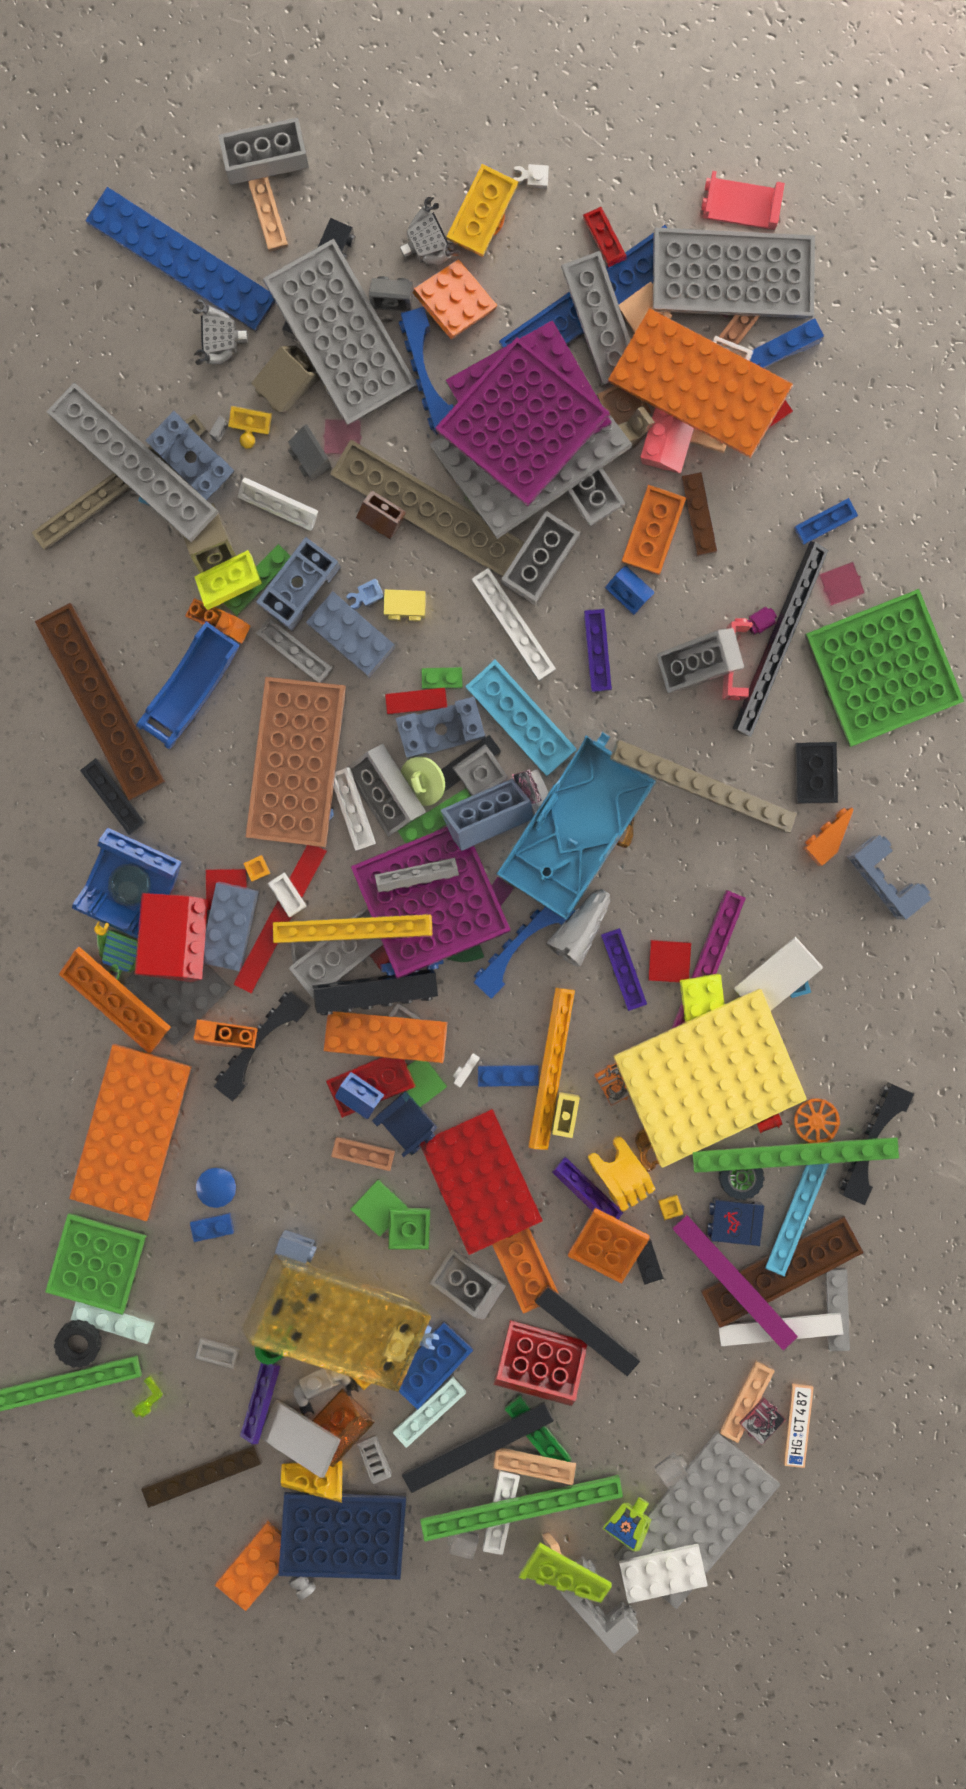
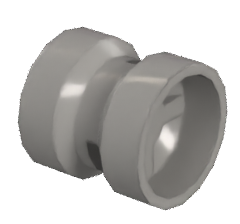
[288,1577,316,1600]

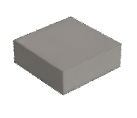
[209,416,228,442]

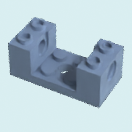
[145,411,234,500]
[256,537,341,631]
[396,696,485,760]
[846,835,931,920]
[253,1230,317,1325]

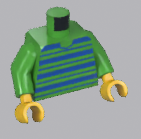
[94,921,138,980]

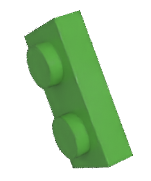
[422,667,463,689]

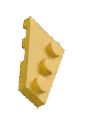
[281,1461,343,1503]

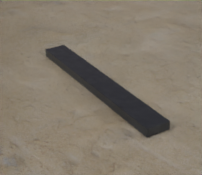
[402,1401,554,1493]

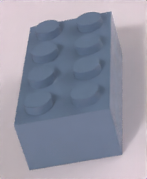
[306,591,396,678]
[203,882,259,971]

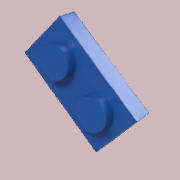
[190,1213,234,1242]

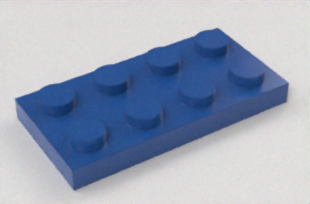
[388,1321,473,1410]

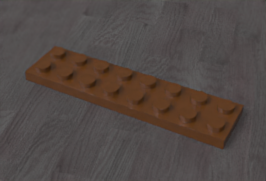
[700,1216,864,1328]

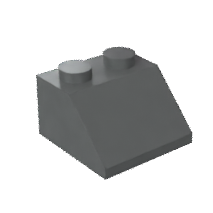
[369,276,413,312]
[288,424,332,481]

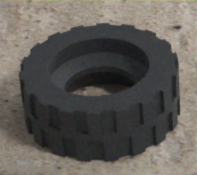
[54,1320,102,1368]

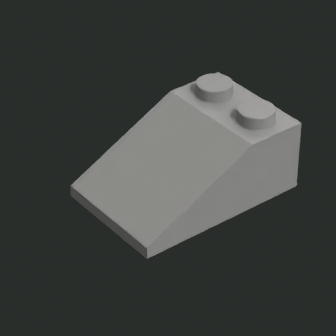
[566,467,626,526]
[430,1249,506,1320]

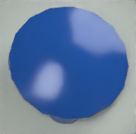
[196,1168,236,1208]

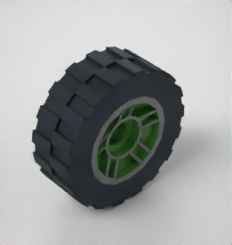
[718,1168,765,1200]

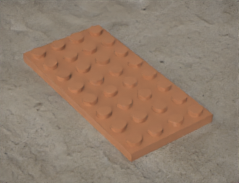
[246,677,346,847]

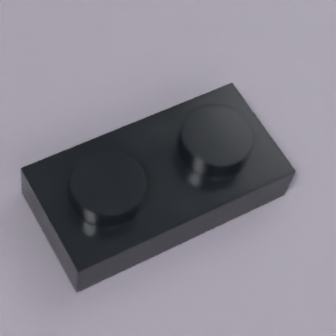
[636,1239,664,1285]

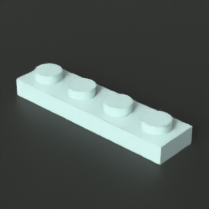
[70,1301,155,1344]
[393,1376,466,1448]

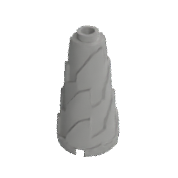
[546,889,611,967]

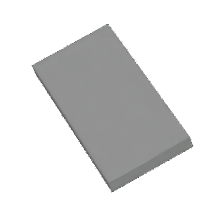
[260,1400,341,1478]

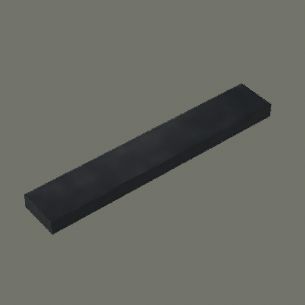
[535,1285,640,1377]

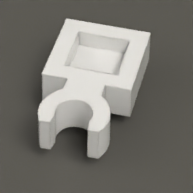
[514,164,549,189]
[453,1053,480,1087]

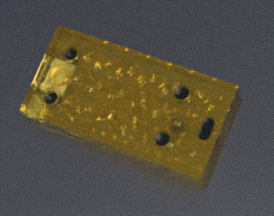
[242,1253,432,1392]

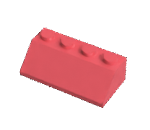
[640,407,695,474]

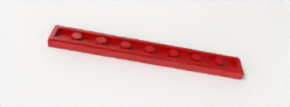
[234,845,327,994]

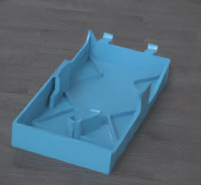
[497,732,656,920]

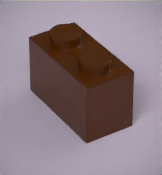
[356,491,406,539]

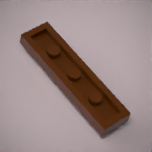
[681,472,717,556]

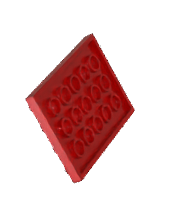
[420,1109,543,1255]

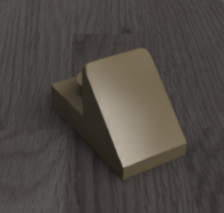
[618,407,655,449]

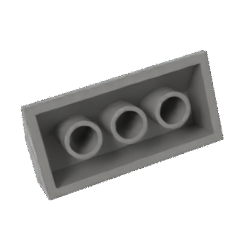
[347,744,426,837]

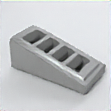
[357,1435,392,1484]

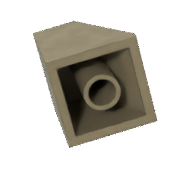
[251,345,320,412]
[183,502,237,573]

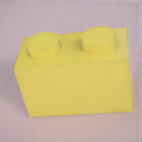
[384,589,426,622]
[552,1092,580,1138]

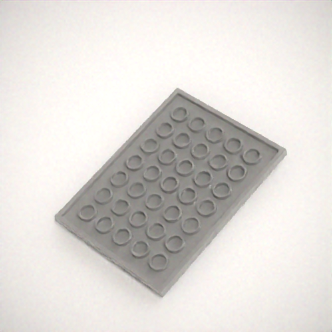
[430,402,632,539]

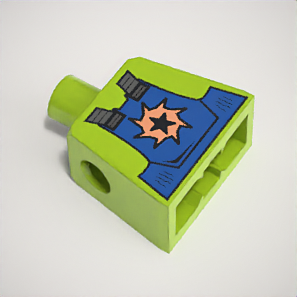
[603,1497,651,1552]

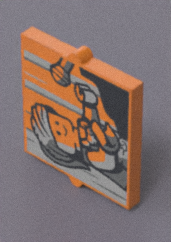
[594,1063,630,1106]

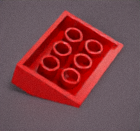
[135,893,208,982]
[493,1320,587,1406]

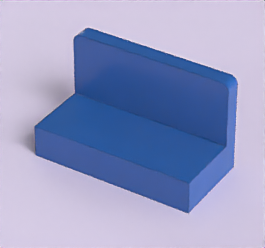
[605,566,655,615]
[335,1072,384,1119]

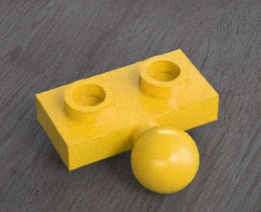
[228,406,272,449]

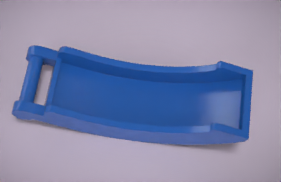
[136,621,240,750]

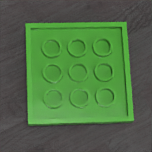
[45,1213,147,1315]

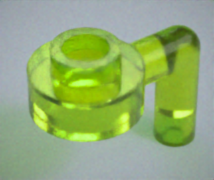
[131,1376,163,1418]

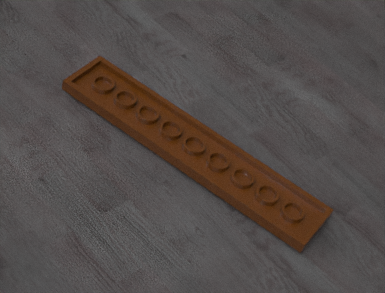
[35,603,166,801]

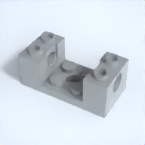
[559,1556,638,1653]

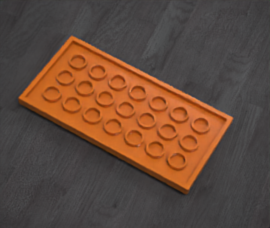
[608,308,793,458]
[69,1044,192,1221]

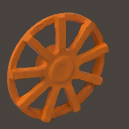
[794,1098,840,1143]

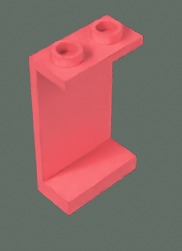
[701,171,785,230]
[722,618,752,701]

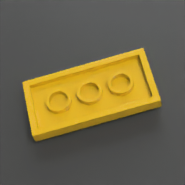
[446,164,518,257]

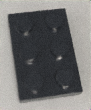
[795,742,838,804]

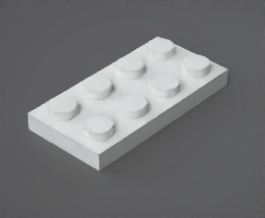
[619,1543,708,1604]

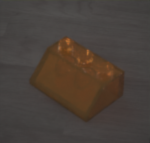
[312,1389,375,1467]

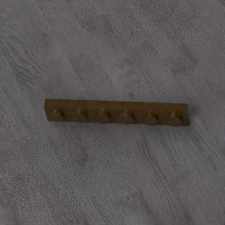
[141,1444,262,1508]

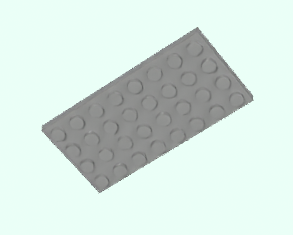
[653,228,815,319]
[263,239,417,426]
[614,1431,780,1609]

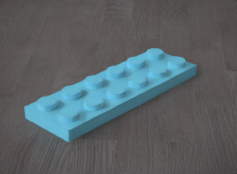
[465,659,577,777]

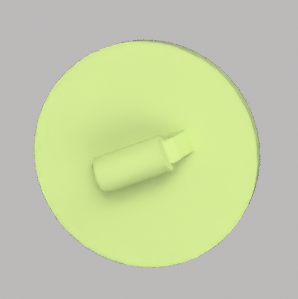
[401,756,445,806]

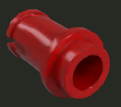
[756,1113,783,1134]

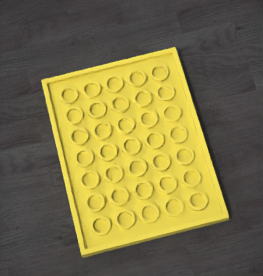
[613,989,807,1168]

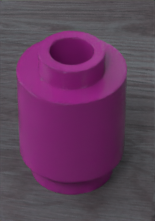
[747,606,777,635]

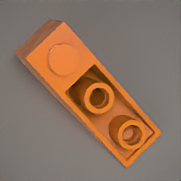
[185,598,251,644]
[803,807,854,866]
[194,1019,258,1049]

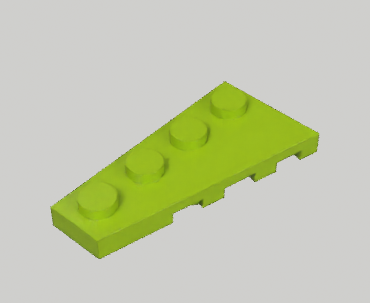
[519,1543,612,1603]

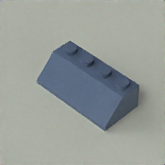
[441,778,533,851]

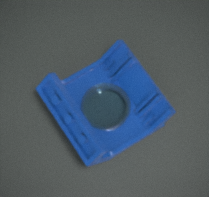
[72,827,181,939]

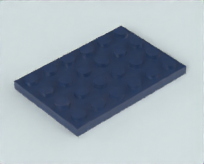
[278,1492,406,1580]

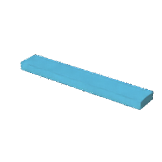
[765,1163,830,1276]

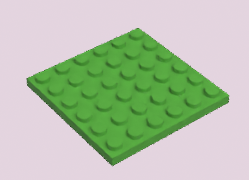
[805,589,964,747]

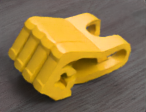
[588,1136,655,1212]

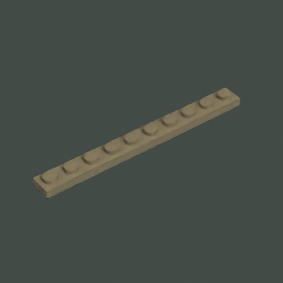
[31,413,208,550]
[610,740,797,833]

